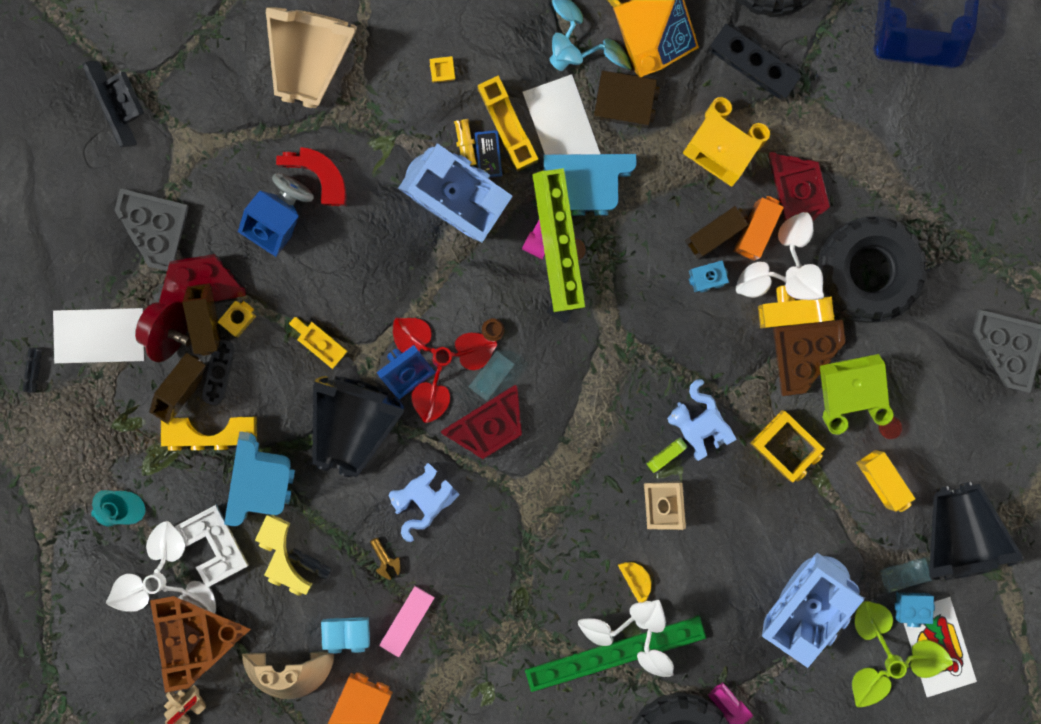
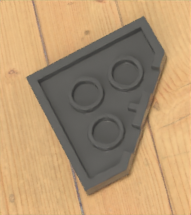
[115,188,189,271]
[973,310,1041,393]

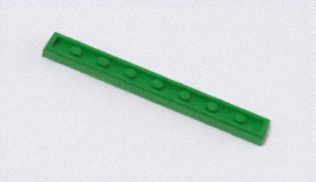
[525,616,706,692]

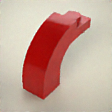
[276,147,347,207]

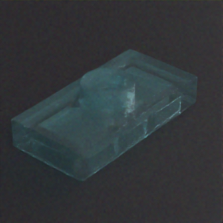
[880,557,931,593]

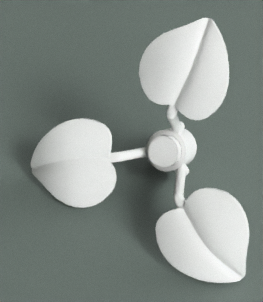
[736,212,824,300]
[106,521,216,613]
[578,600,674,677]

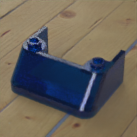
[873,0,979,68]

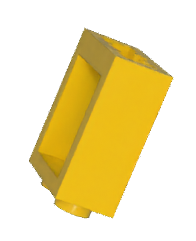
[750,410,825,482]
[856,450,915,512]

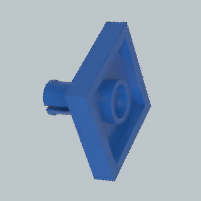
[376,345,436,399]

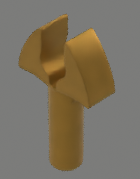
[370,538,400,580]

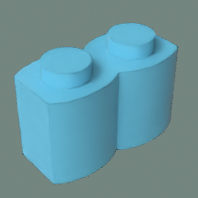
[321,617,370,653]

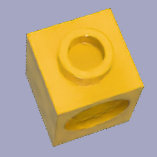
[218,301,256,337]

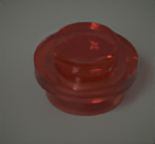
[879,417,902,439]

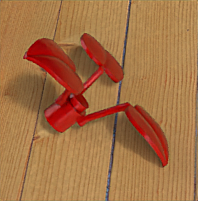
[393,318,497,423]

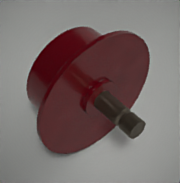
[135,301,191,362]

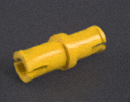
[454,119,477,166]

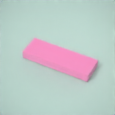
[379,586,435,657]

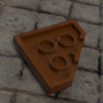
[773,320,845,396]

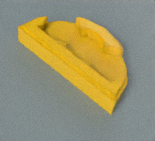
[617,562,652,603]

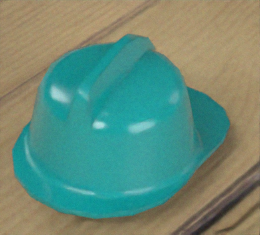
[91,490,145,527]

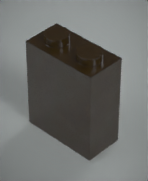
[593,70,660,128]
[685,206,748,259]
[182,283,221,356]
[149,352,206,425]

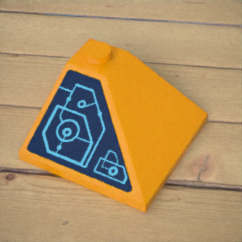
[613,0,699,77]

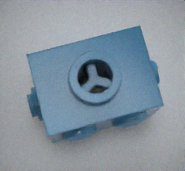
[689,260,729,292]
[894,592,935,627]

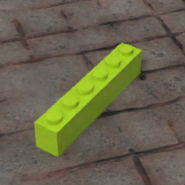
[532,168,585,312]

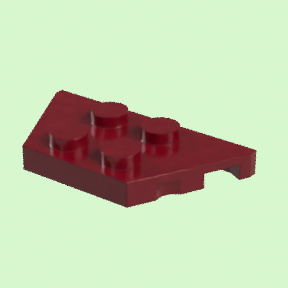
[768,152,830,221]
[159,254,246,305]
[440,384,522,459]

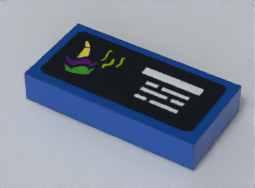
[475,130,502,178]

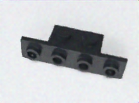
[83,61,144,148]

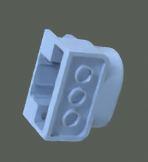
[398,144,512,243]
[762,553,864,668]

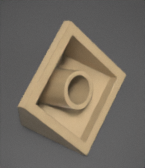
[644,481,686,530]

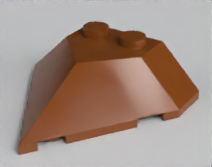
[150,596,251,693]

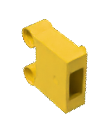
[683,97,770,187]
[758,286,834,329]

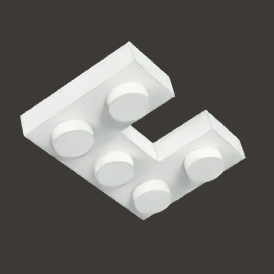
[175,505,249,587]

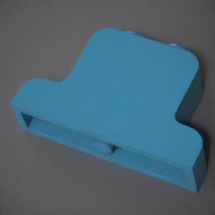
[543,154,636,216]
[224,431,295,526]

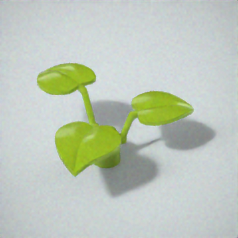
[852,601,953,707]

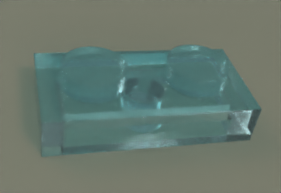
[469,351,515,401]

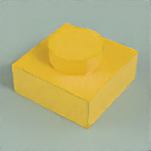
[430,56,455,83]

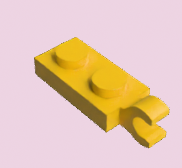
[289,317,348,369]

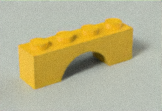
[478,75,538,172]
[161,417,257,451]

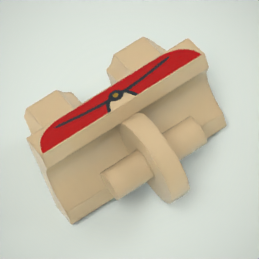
[164,685,206,724]

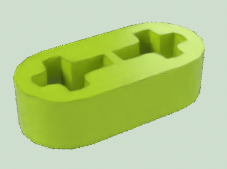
[646,437,688,473]

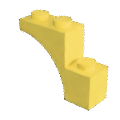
[255,514,312,596]

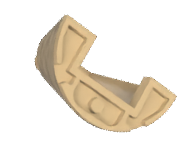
[266,7,357,108]
[242,651,334,699]

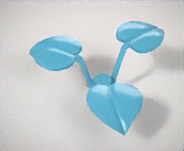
[550,0,632,71]

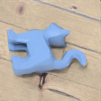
[667,379,737,461]
[388,463,460,542]

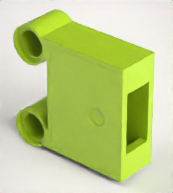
[820,354,894,435]

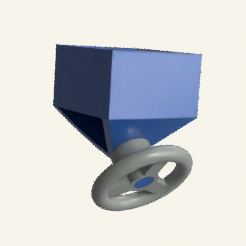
[238,173,314,257]

